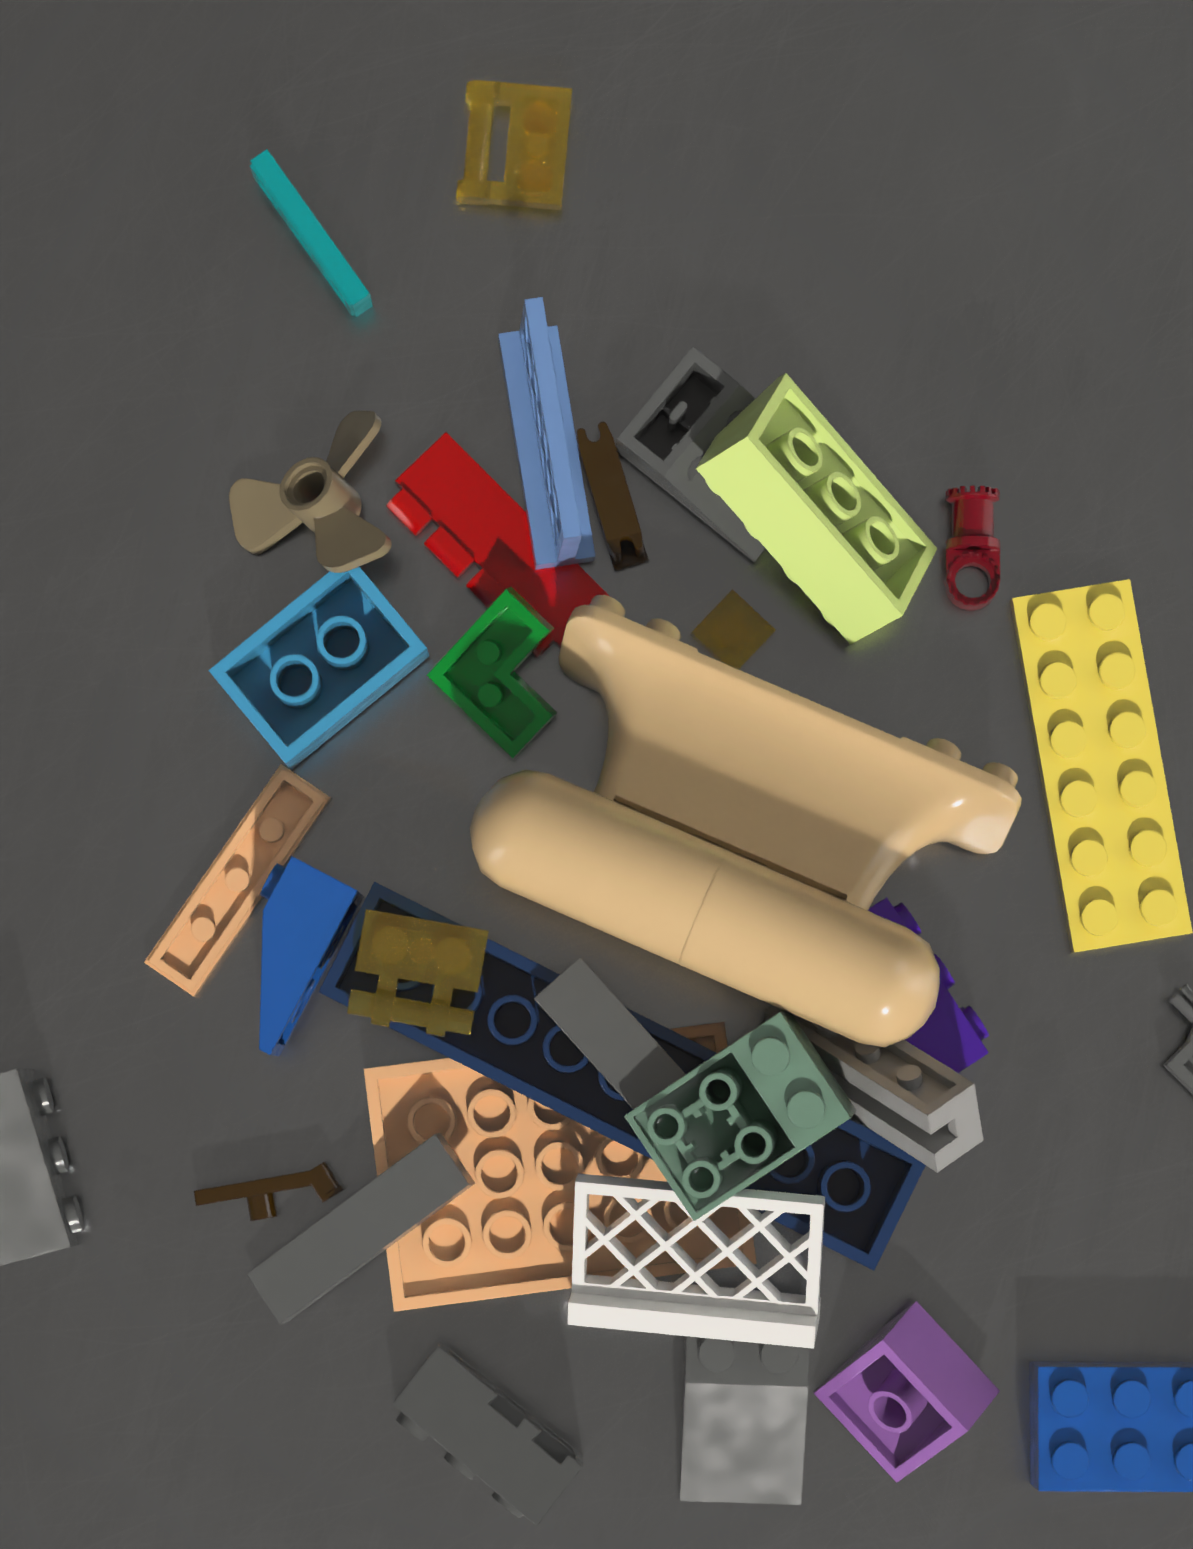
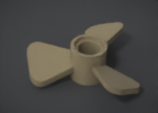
[229,411,392,573]

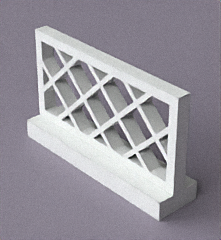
[568,1173,825,1349]

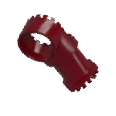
[944,485,1001,611]

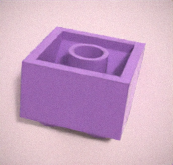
[814,1301,1000,1483]

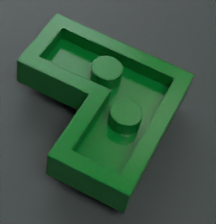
[427,587,558,758]

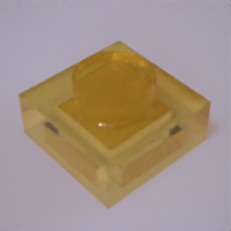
[691,589,776,670]

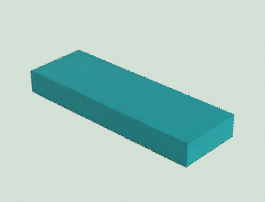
[249,149,373,318]

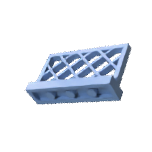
[498,297,596,570]

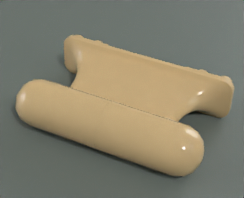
[470,595,1021,1047]

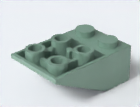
[624,1010,856,1221]

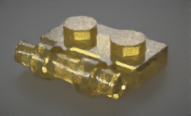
[347,909,489,1037]

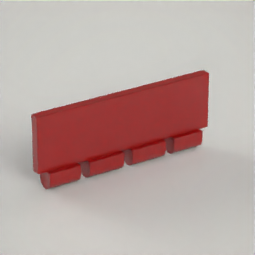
[386,432,610,658]

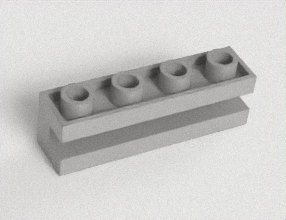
[764,1006,984,1173]

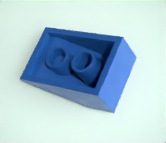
[259,856,364,1056]

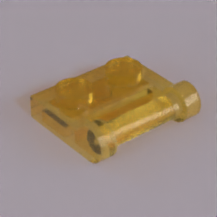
[455,80,572,210]

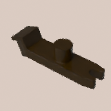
[576,421,649,571]
[194,1161,346,1221]

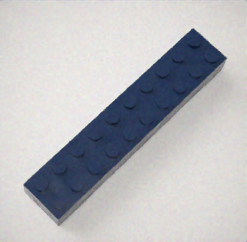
[319,882,926,1271]

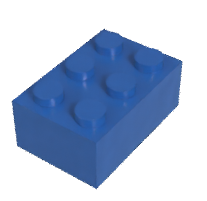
[1029,1361,1193,1492]

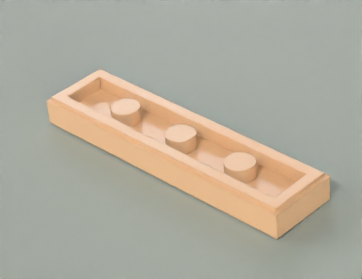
[144,764,331,997]

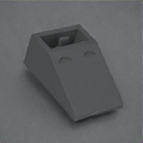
[616,346,766,562]

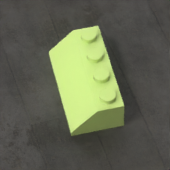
[696,373,937,645]

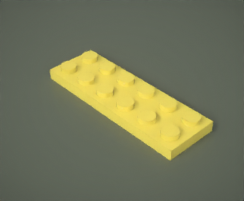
[1010,579,1193,953]

